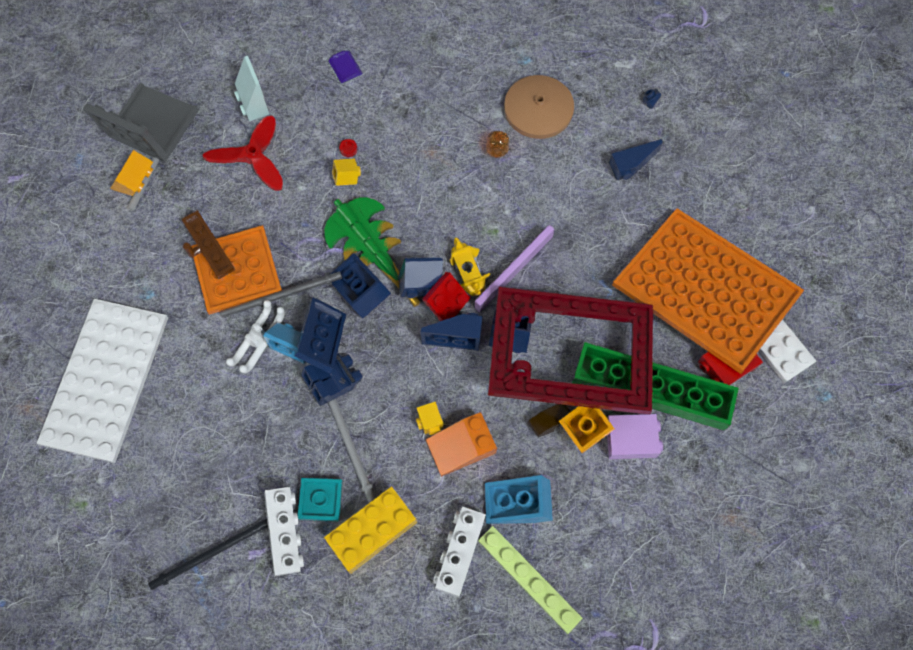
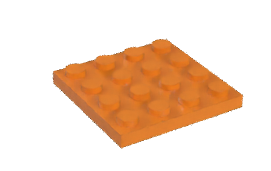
[192,225,282,315]

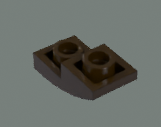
[527,404,570,438]

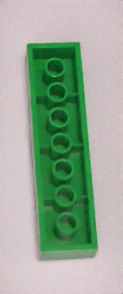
[572,342,739,431]

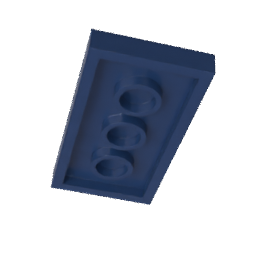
[294,297,347,373]

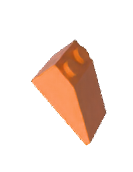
[426,412,497,477]

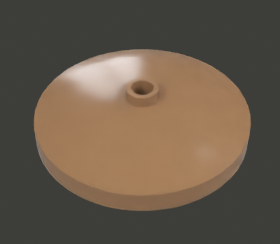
[504,75,574,139]

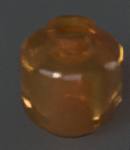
[486,131,510,158]

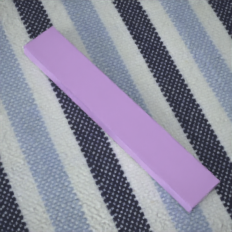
[475,225,554,313]

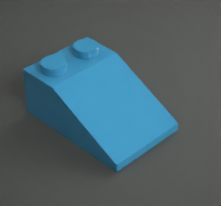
[485,475,553,524]

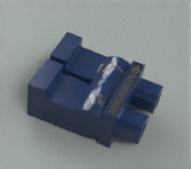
[301,353,363,406]

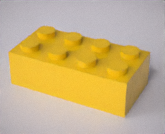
[324,486,417,574]

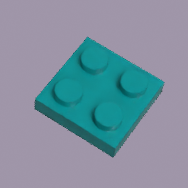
[298,478,343,522]

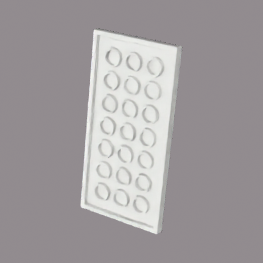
[37,299,168,463]

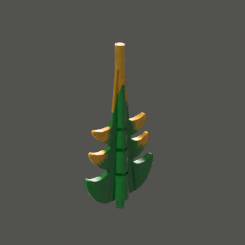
[324,197,420,307]

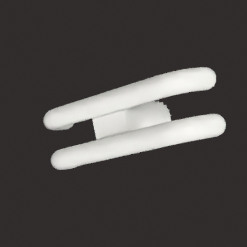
[226,300,285,374]

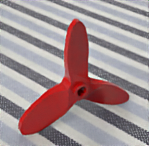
[203,115,283,191]

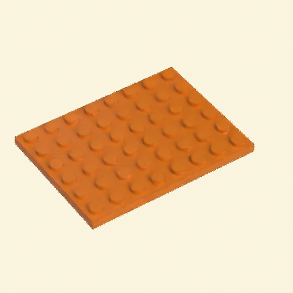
[612,208,804,374]

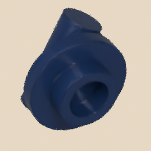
[643,89,661,109]

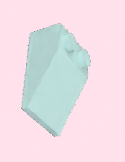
[234,56,269,121]

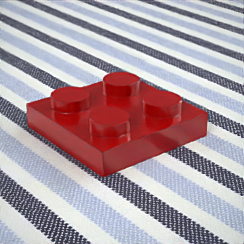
[422,272,470,321]

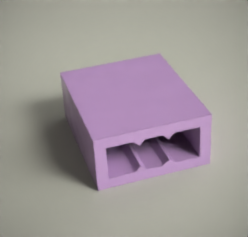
[607,414,663,459]

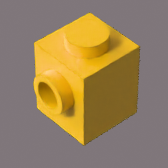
[332,158,361,186]
[416,402,443,435]

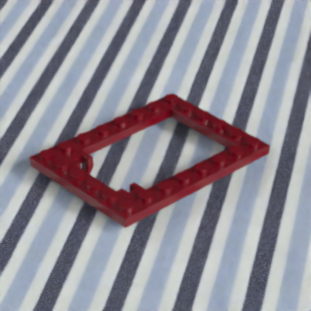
[488,287,653,415]

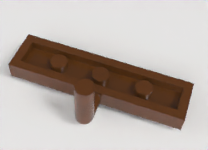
[181,210,235,279]

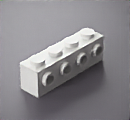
[264,487,304,577]
[433,507,486,598]

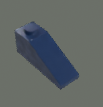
[609,139,663,180]

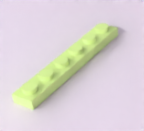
[478,526,583,634]

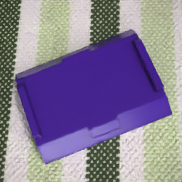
[328,50,363,84]

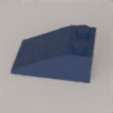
[329,253,391,319]
[421,313,482,351]

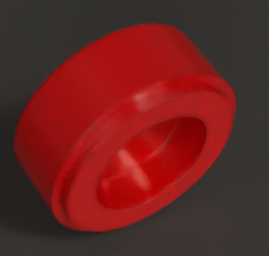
[339,139,358,157]

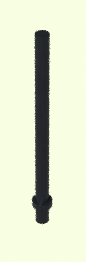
[148,518,268,590]

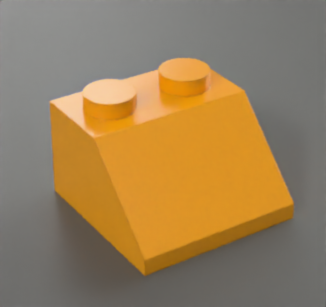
[110,150,153,196]
[559,406,615,453]

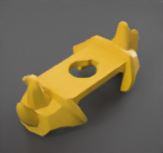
[449,237,490,296]

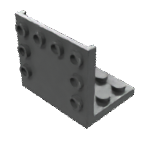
[83,83,199,162]

